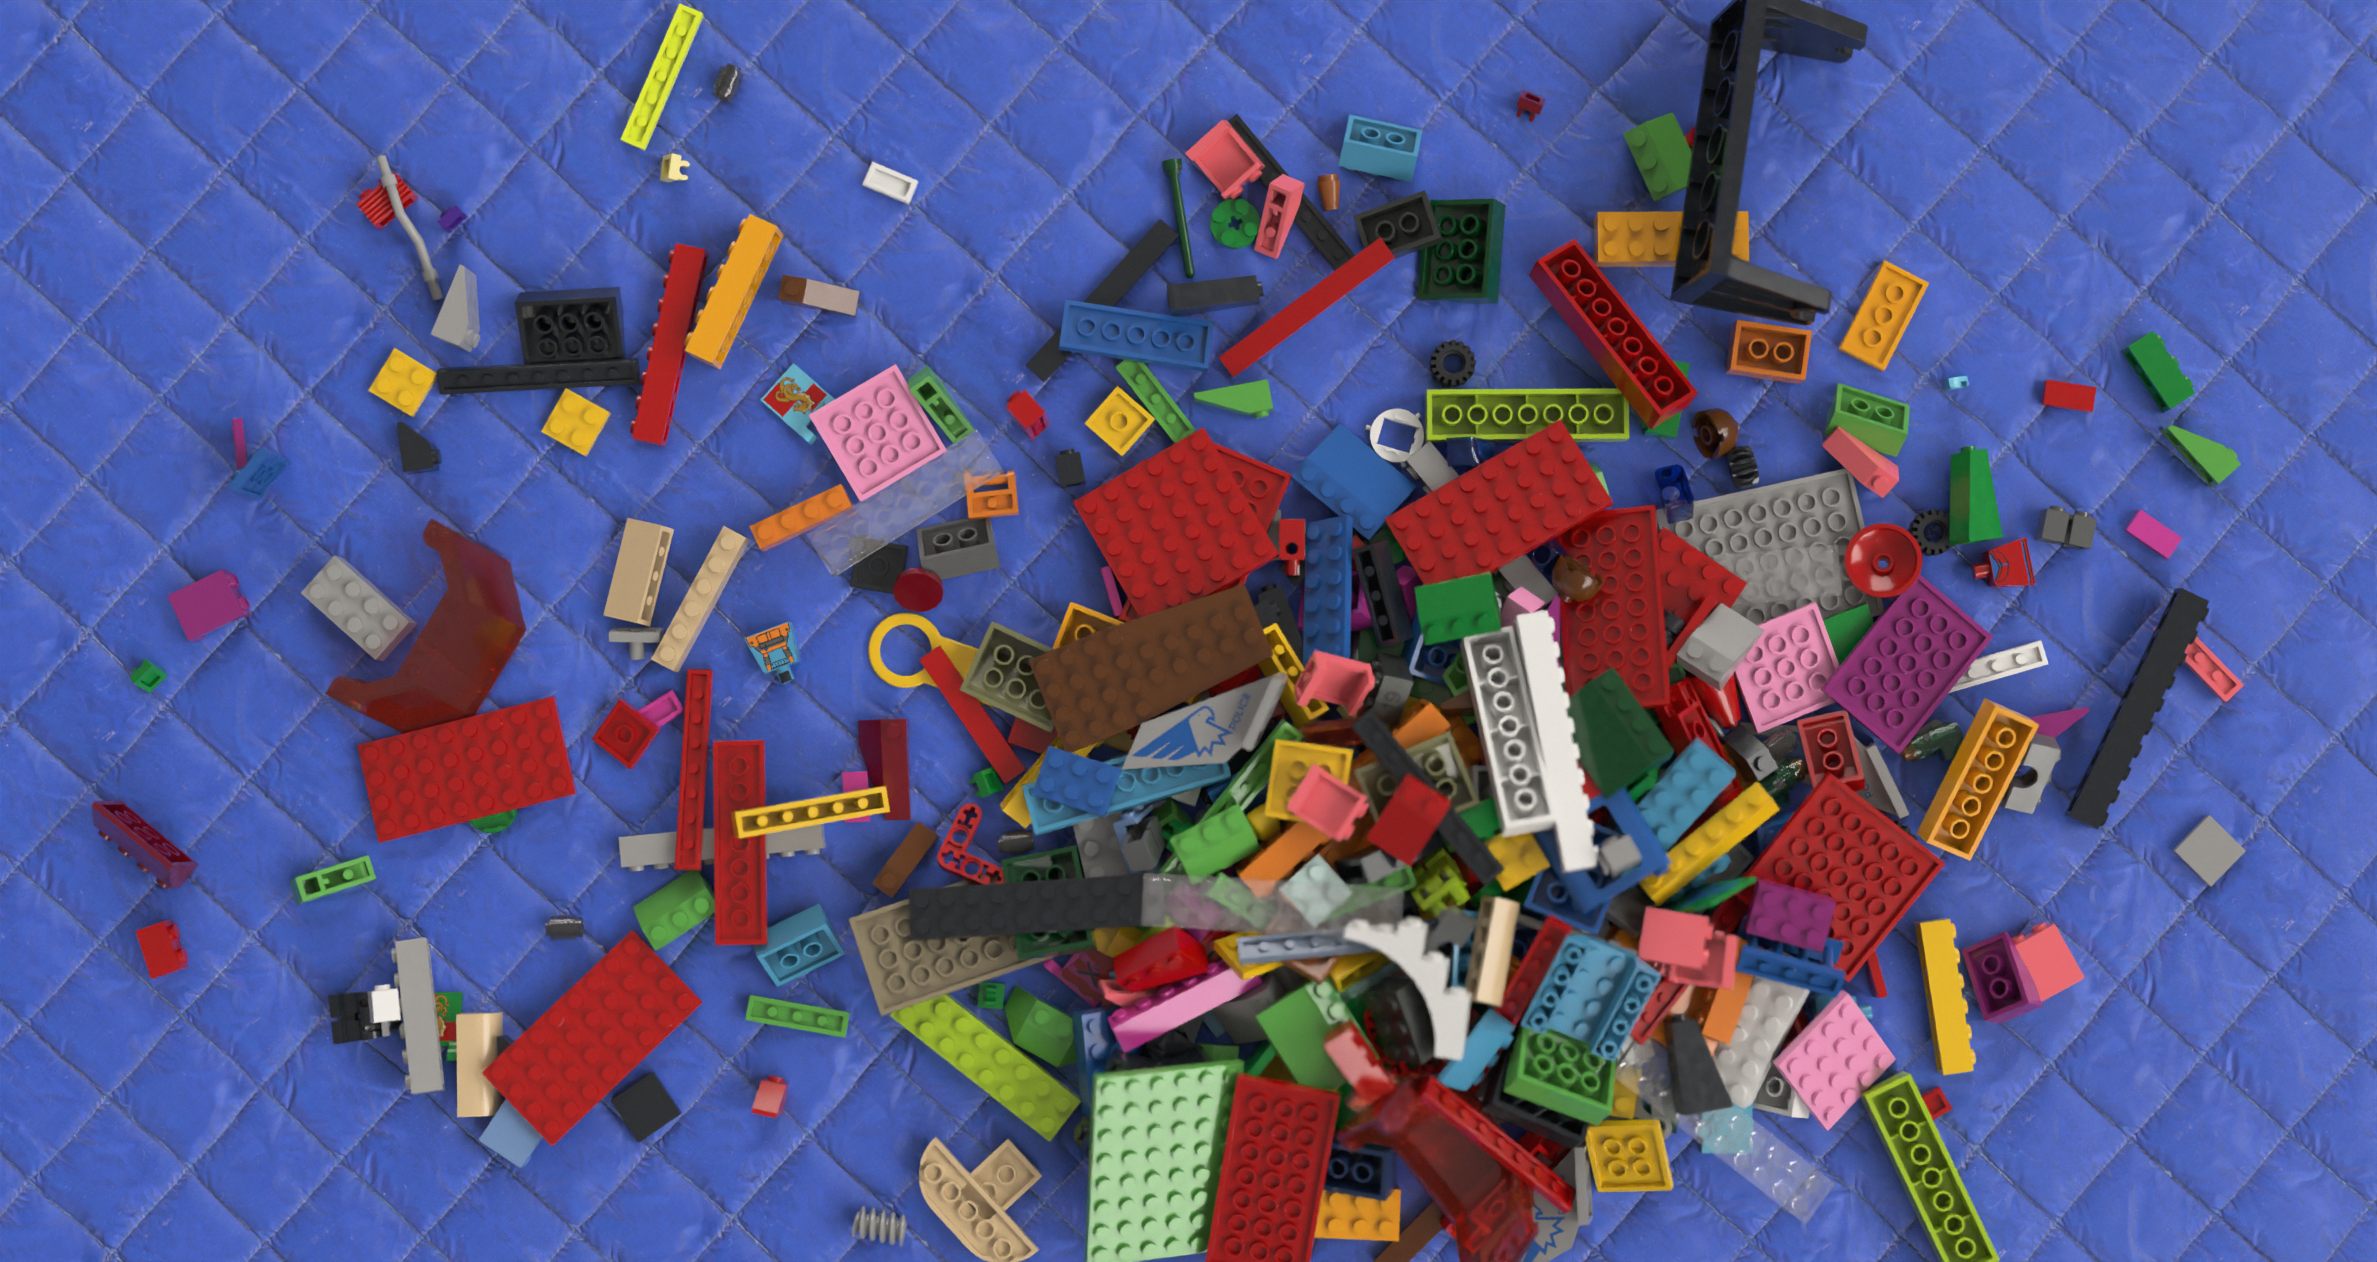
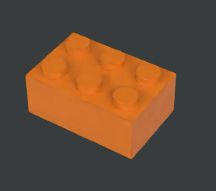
[1725,320,1812,384]

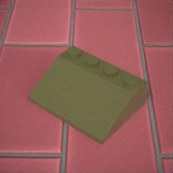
[960,621,1055,733]
[1354,731,1480,825]

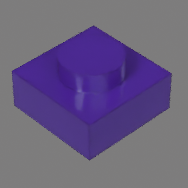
[437,205,468,234]

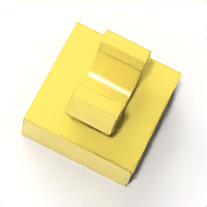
[660,153,690,183]

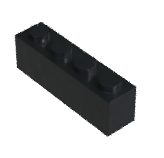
[1352,539,1414,648]

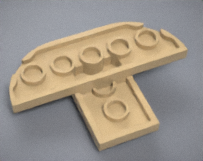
[919,1137,1043,1262]

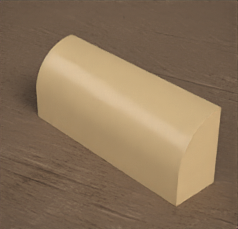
[603,518,674,627]
[1465,896,1520,1007]
[456,1012,504,1117]

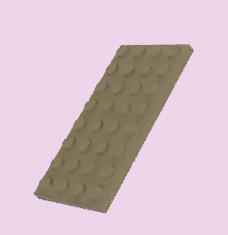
[849,868,1060,1016]

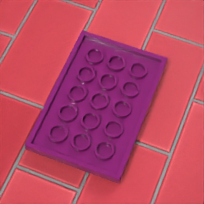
[1820,575,1993,754]

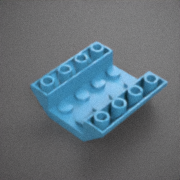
[1521,934,1661,1062]

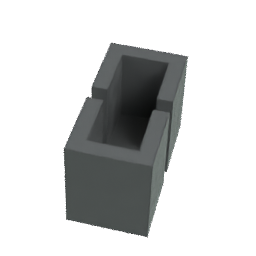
[2035,506,2097,551]
[1121,816,1167,872]

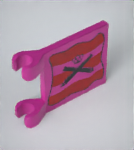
[1043,949,1102,1008]

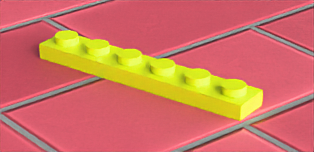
[620,3,704,151]

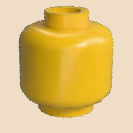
[1246,804,1282,842]

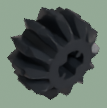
[1726,446,1759,488]

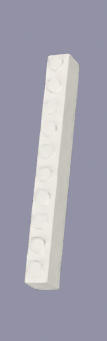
[1514,610,1599,873]

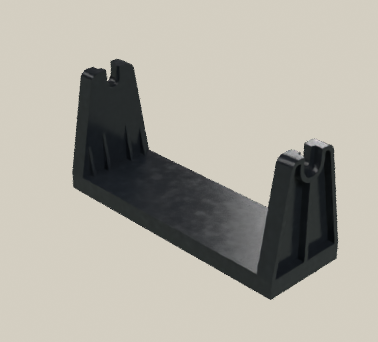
[1670,0,1868,325]

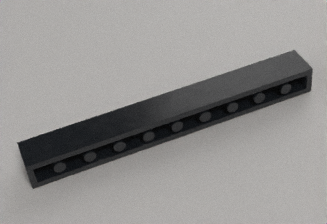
[2065,588,2209,829]

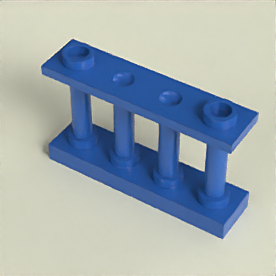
[1736,916,1845,997]

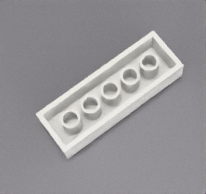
[1713,948,1810,1109]

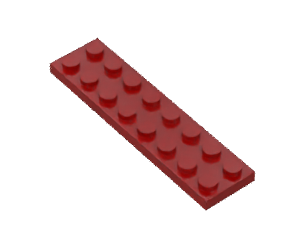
[713,740,768,945]

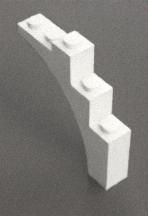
[1344,917,1472,1060]

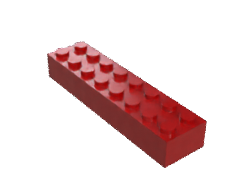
[1529,239,1698,429]

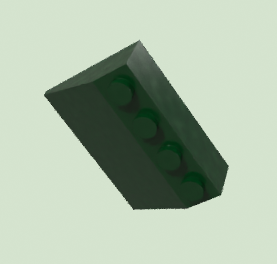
[1417,199,1506,304]
[1566,667,1673,800]
[1001,845,1097,960]

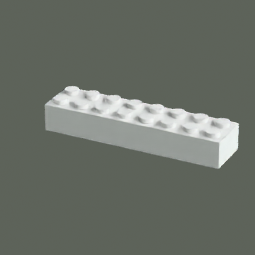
[1460,626,1557,837]

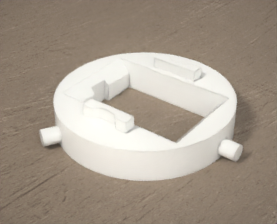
[1365,409,1424,468]

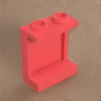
[1185,120,1265,199]
[1294,651,1375,717]
[1286,764,1369,842]
[1638,907,1714,970]
[2011,922,2085,1002]
[1665,935,1738,990]

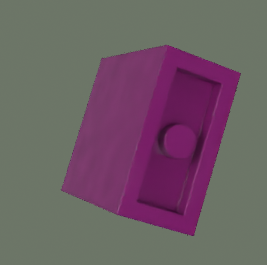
[168,569,251,642]

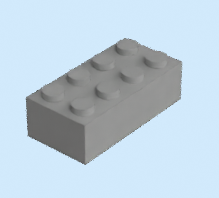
[301,555,417,661]
[1073,811,1129,878]

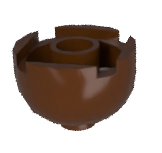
[1692,408,1740,459]
[1552,555,1604,603]

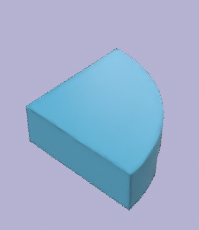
[1942,376,1969,391]

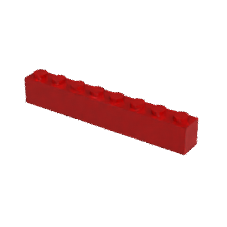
[630,243,709,447]

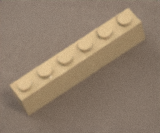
[652,526,750,672]

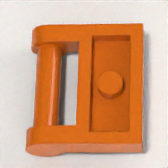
[965,470,1019,520]

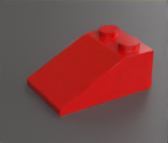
[1797,710,1866,792]
[1366,773,1452,867]

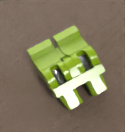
[1410,848,1470,918]

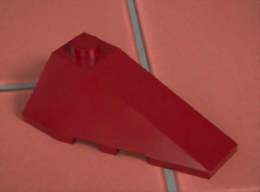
[858,719,911,820]

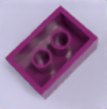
[1743,878,1836,952]

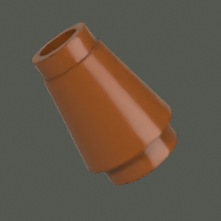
[1316,174,1341,211]

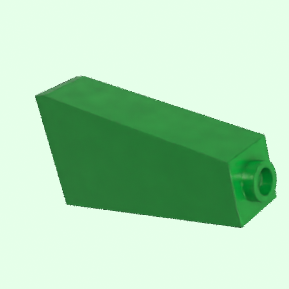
[1949,445,2003,546]

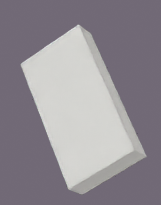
[862,162,919,205]

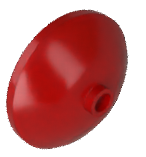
[1844,523,1922,598]

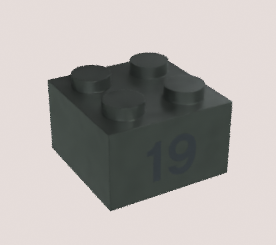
[1363,651,1414,725]

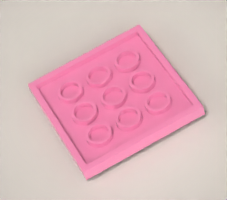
[809,364,947,502]
[1734,602,1839,734]
[1773,990,1896,1131]

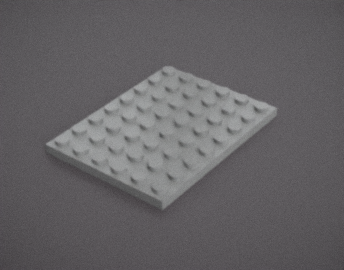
[1656,469,1884,625]

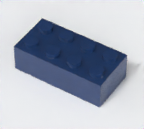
[1323,1131,1397,1201]

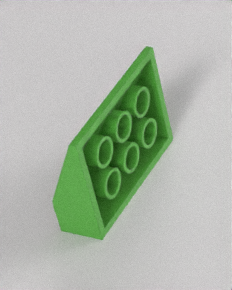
[1254,976,1380,1091]
[1504,1014,1617,1126]

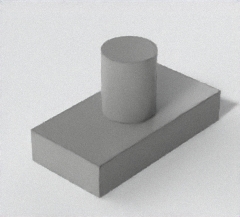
[609,627,664,660]

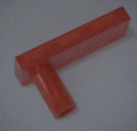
[1303,706,1381,748]

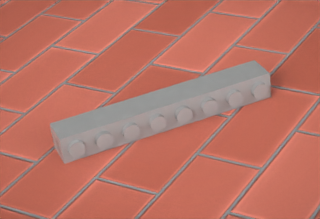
[1406,441,1559,610]
[619,823,826,872]

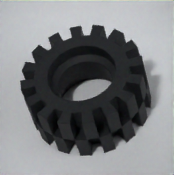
[1429,340,1476,387]
[1908,509,1952,556]

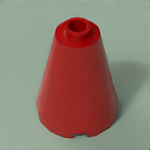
[1686,671,1741,730]

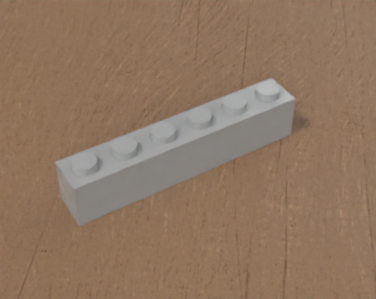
[391,937,445,1095]

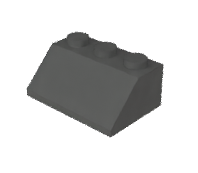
[916,518,1000,580]

